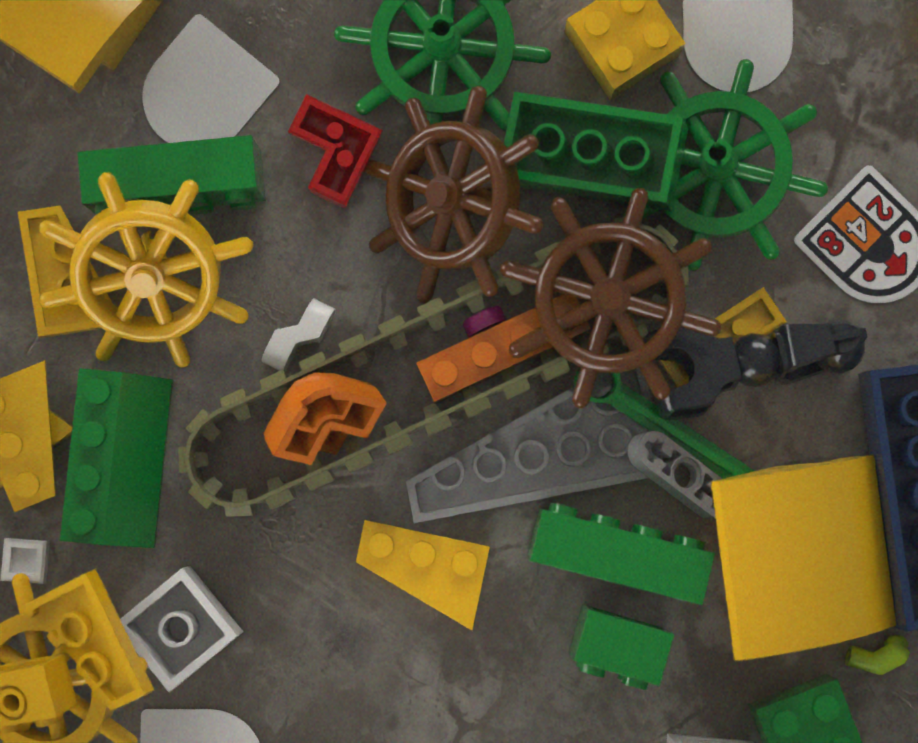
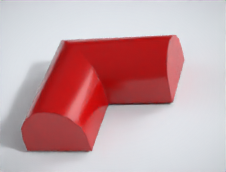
[288,94,383,208]

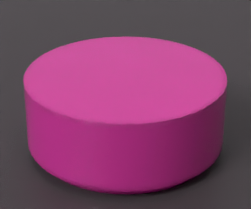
[462,306,507,338]

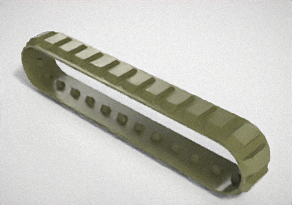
[178,218,689,517]

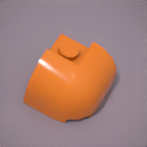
[263,373,387,465]

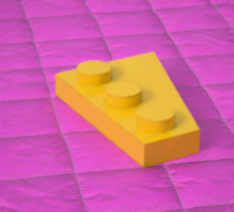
[18,205,114,339]
[0,360,56,512]
[356,520,490,630]
[20,569,154,711]

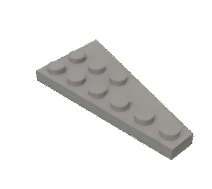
[406,368,663,523]

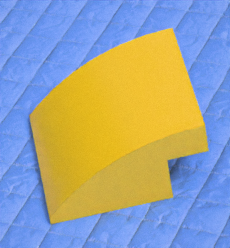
[0,0,163,94]
[711,455,896,660]

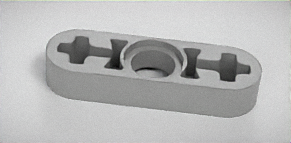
[628,431,722,519]

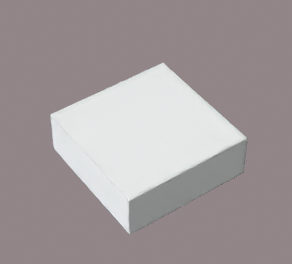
[0,538,50,584]

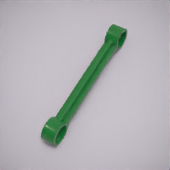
[574,367,755,479]

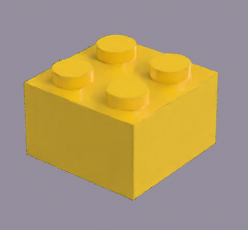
[564,0,685,100]

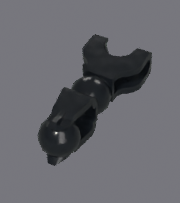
[644,320,867,420]

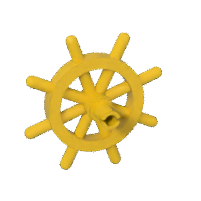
[39,172,253,368]

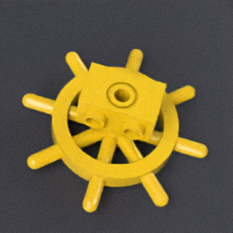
[0,573,148,743]

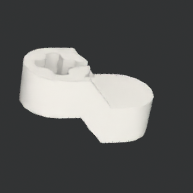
[261,298,336,371]

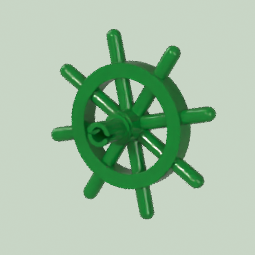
[334,0,551,131]
[623,59,828,271]

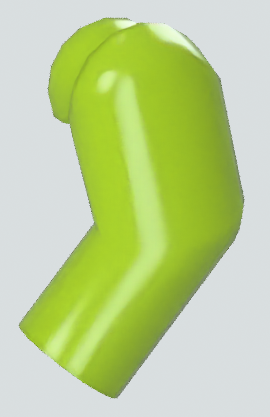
[845,634,910,675]

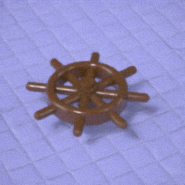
[365,86,544,303]
[500,188,722,409]

